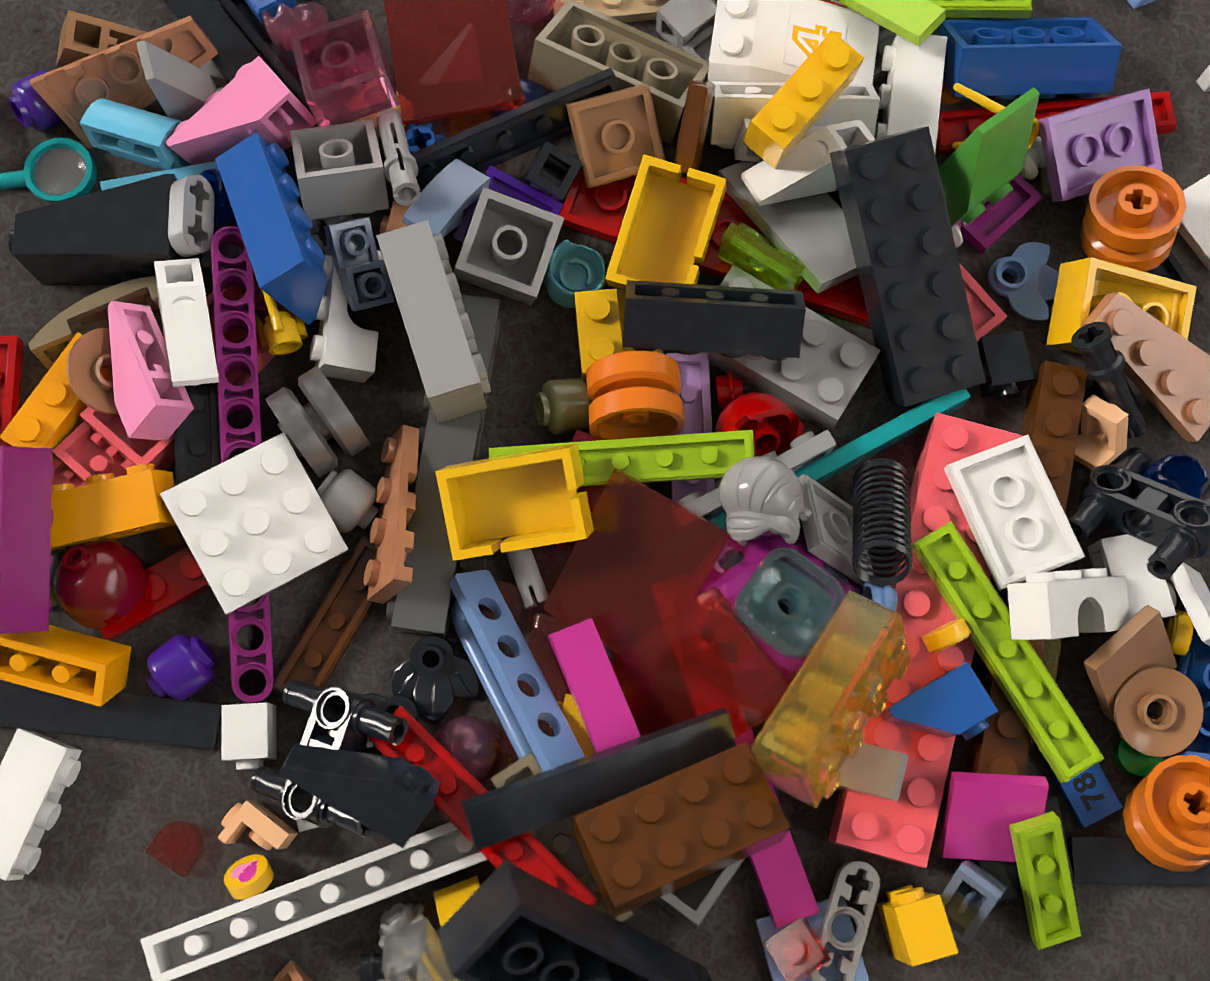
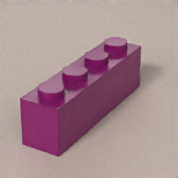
[0,446,54,634]

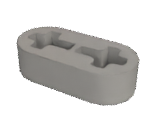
[168,174,215,257]

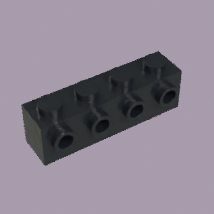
[622,280,806,361]

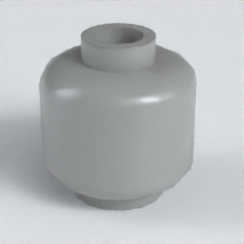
[317,469,379,533]

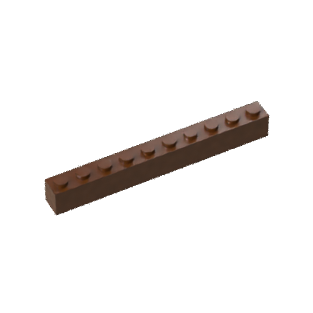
[965,360,1087,776]

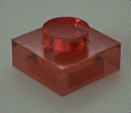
[763,917,831,981]

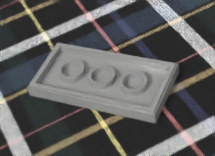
[718,161,858,293]

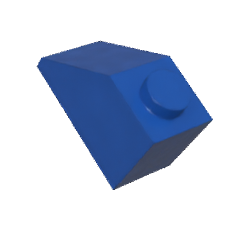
[879,662,998,740]

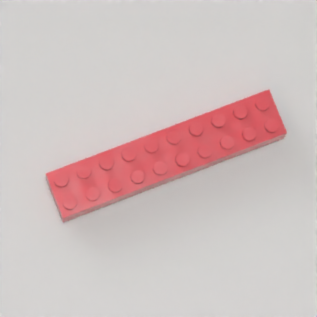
[827,413,1022,868]

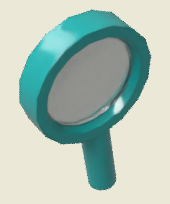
[0,138,97,205]

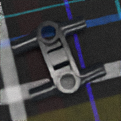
[1067,447,1210,580]
[251,680,408,836]

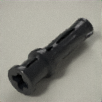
[1071,321,1149,439]

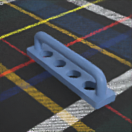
[449,570,585,772]

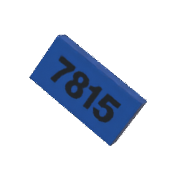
[1035,745,1123,828]

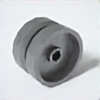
[265,366,370,478]

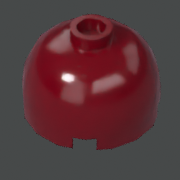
[52,538,148,628]

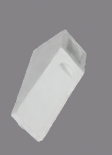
[741,119,875,206]
[154,258,219,387]
[0,728,82,881]

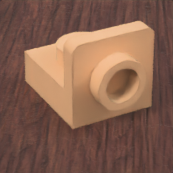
[218,800,298,851]

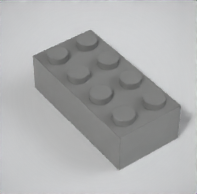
[376,220,491,424]
[700,265,880,433]

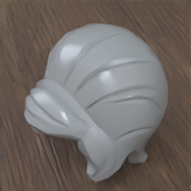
[719,456,811,546]

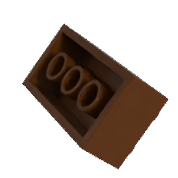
[573,742,790,918]

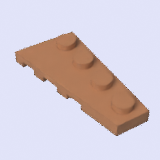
[30,16,219,149]
[1082,292,1210,442]
[364,425,419,604]

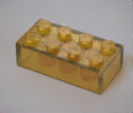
[751,591,911,809]

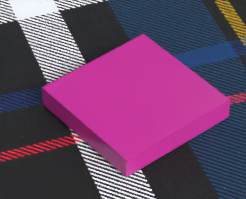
[940,772,1049,862]

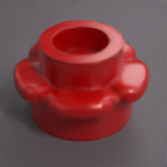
[716,370,743,409]

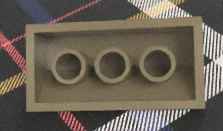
[528,0,709,145]

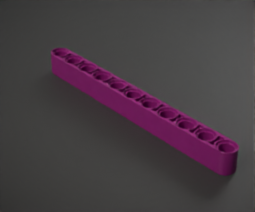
[211,226,274,703]

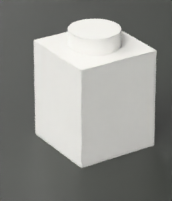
[222,702,277,770]

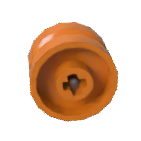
[1079,165,1186,272]
[586,351,685,440]
[1123,755,1210,872]

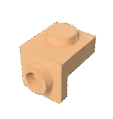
[1074,394,1128,470]

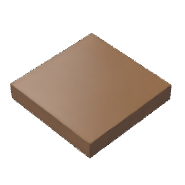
[566,83,666,188]
[1084,605,1177,723]

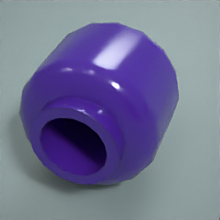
[8,70,63,132]
[146,634,217,701]

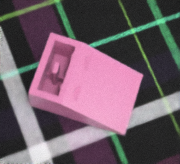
[165,56,318,165]

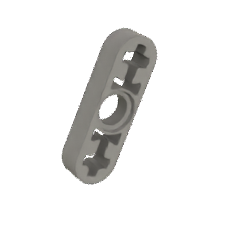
[808,861,880,981]

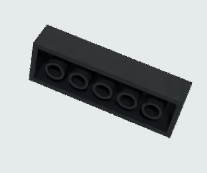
[829,126,986,407]
[438,861,712,981]

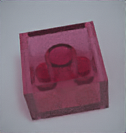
[290,10,400,127]

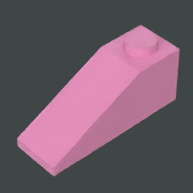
[108,301,194,440]

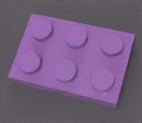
[1039,89,1163,202]

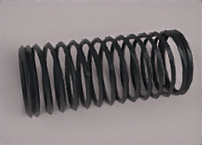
[852,458,913,586]

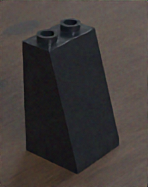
[8,174,194,285]

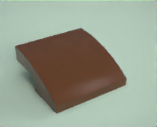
[674,80,716,173]

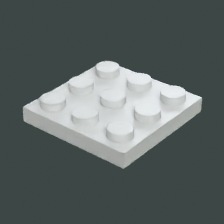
[160,433,348,615]

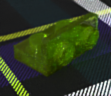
[718,222,805,291]

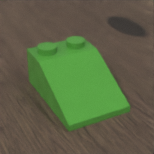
[938,87,1040,228]

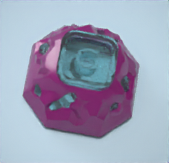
[674,531,866,715]

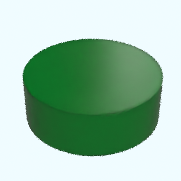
[1113,736,1163,777]

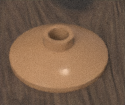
[66,328,119,415]
[1114,667,1204,757]

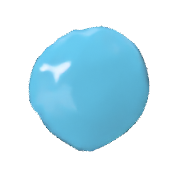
[543,240,606,308]

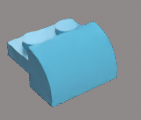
[80,98,191,170]

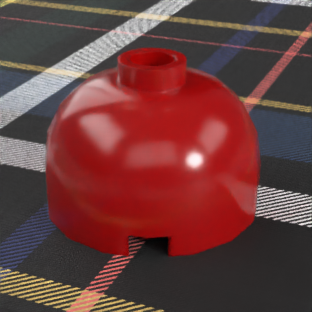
[715,392,803,457]

